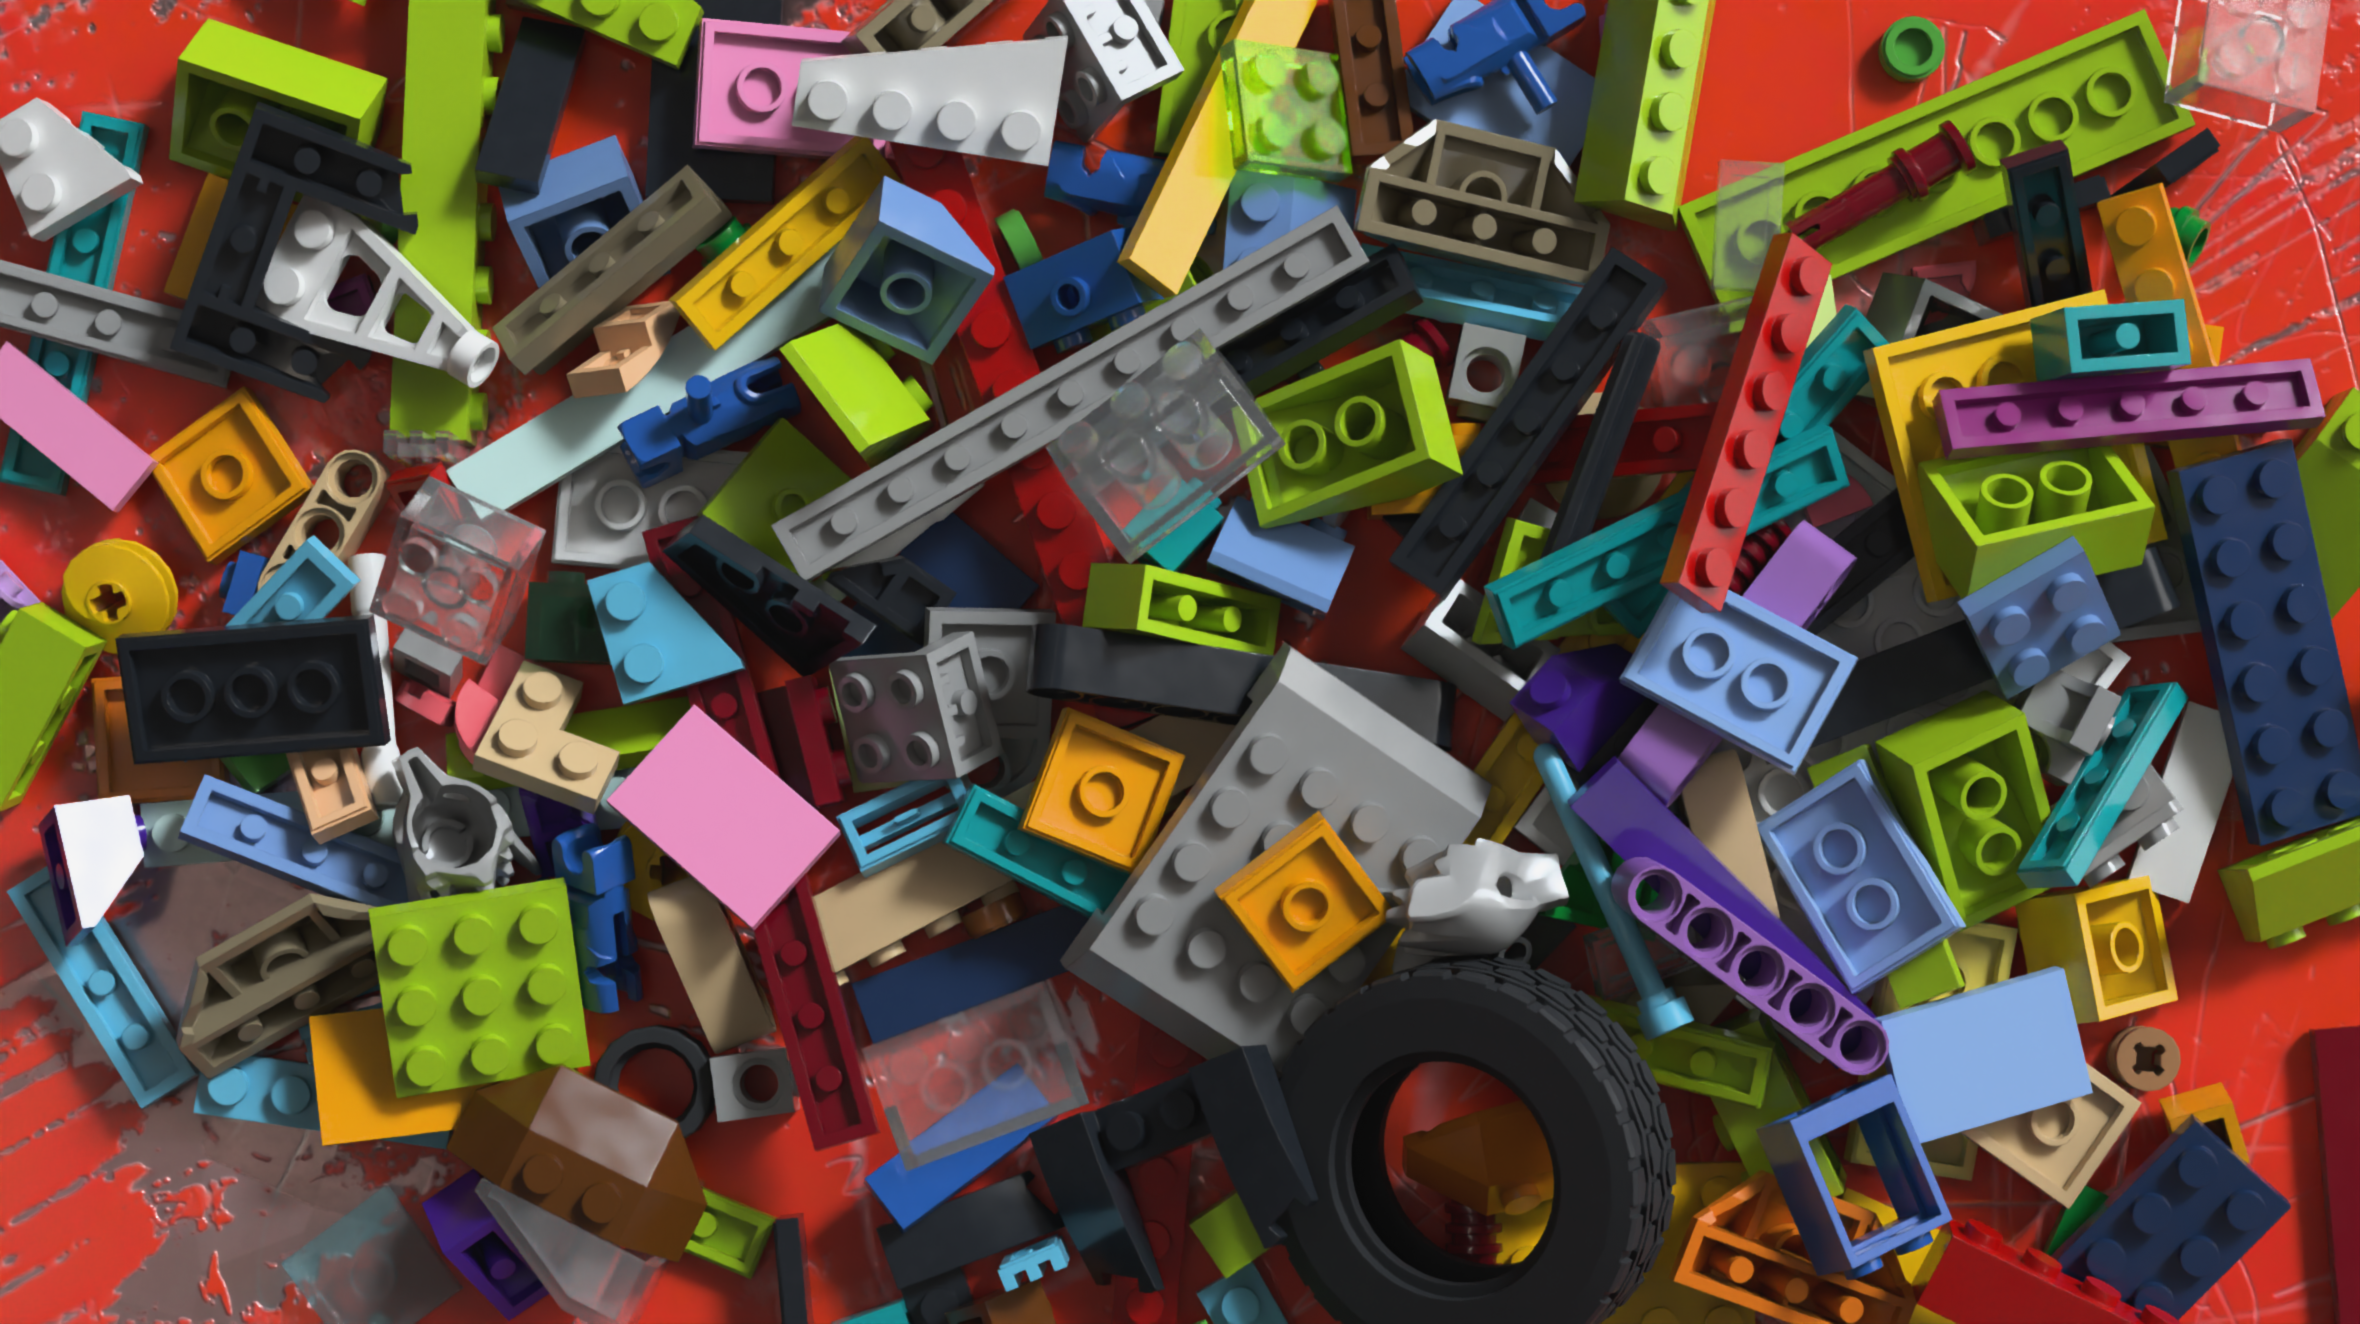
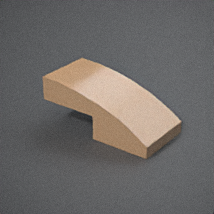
[566,301,680,398]

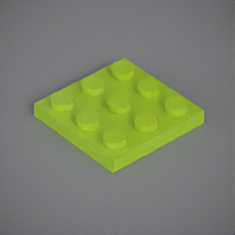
[368,877,591,1098]

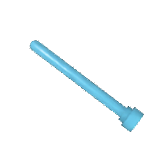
[1533,743,1694,1041]

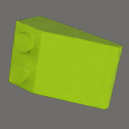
[779,322,934,469]
[1232,339,1463,529]
[2294,387,2360,620]
[1875,690,2053,933]

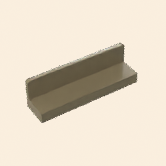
[492,165,732,375]

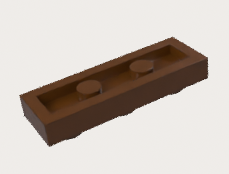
[1328,0,1413,166]

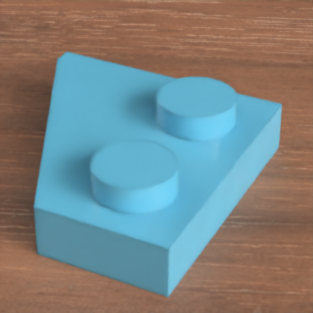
[587,562,746,706]

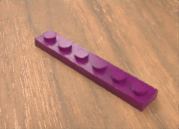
[1932,358,2326,460]

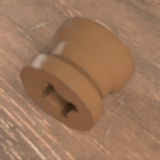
[2106,1025,2181,1091]

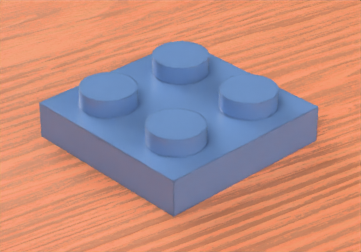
[1957,536,2121,700]

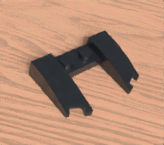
[170,101,419,403]
[1029,1044,1319,1293]
[876,1170,1065,1324]

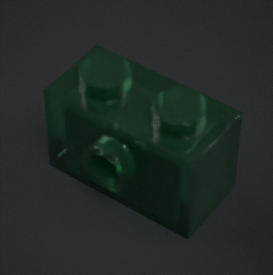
[525,571,611,665]

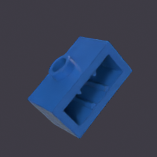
[1003,227,1164,354]

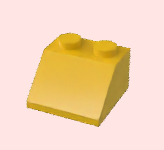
[2015,875,2178,1024]

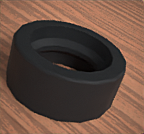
[594,1025,715,1139]

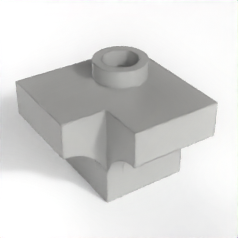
[2013,670,2122,787]

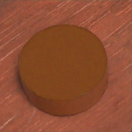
[961,892,1028,940]

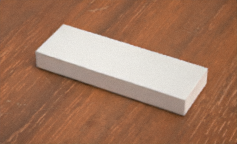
[2126,701,2233,903]

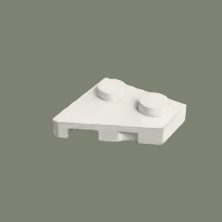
[0,97,143,242]

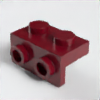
[757,675,853,810]

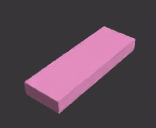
[0,341,159,513]

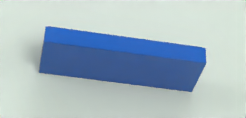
[864,1065,1057,1234]

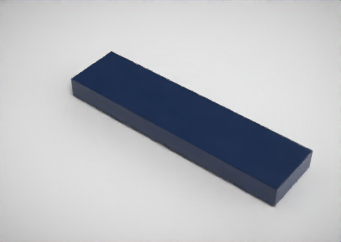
[851,905,1089,1044]

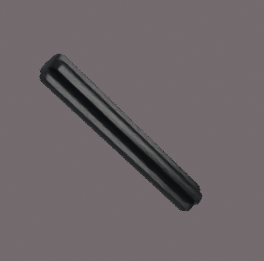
[1540,332,1661,559]

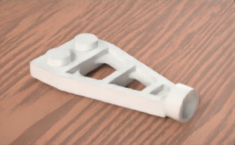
[255,194,499,388]

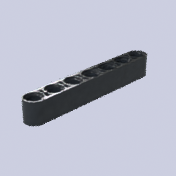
[1765,546,2181,765]
[1026,623,1457,752]

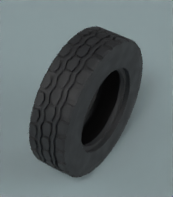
[1276,955,1676,1324]

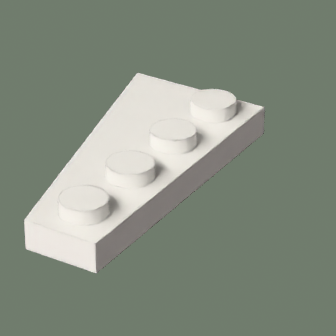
[792,35,1068,166]

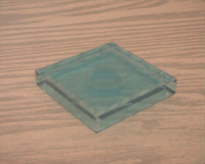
[281,1185,463,1324]

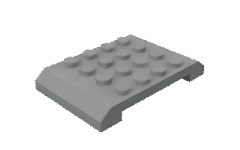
[1060,642,1492,1079]

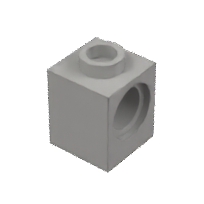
[1445,322,1527,424]
[709,1046,800,1122]

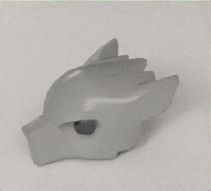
[391,747,542,902]
[1385,838,1569,973]

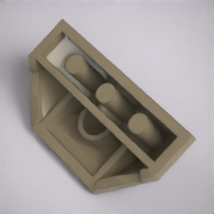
[1353,119,1610,286]
[176,893,379,1079]

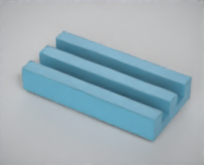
[836,777,967,878]
[998,1234,1070,1292]

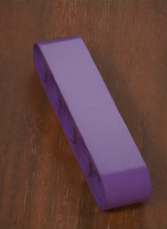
[1618,520,1858,808]
[1611,857,1889,1075]

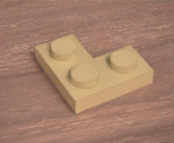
[473,660,620,815]

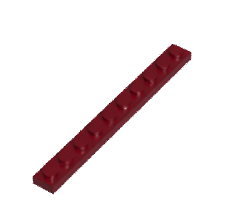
[642,515,881,1152]

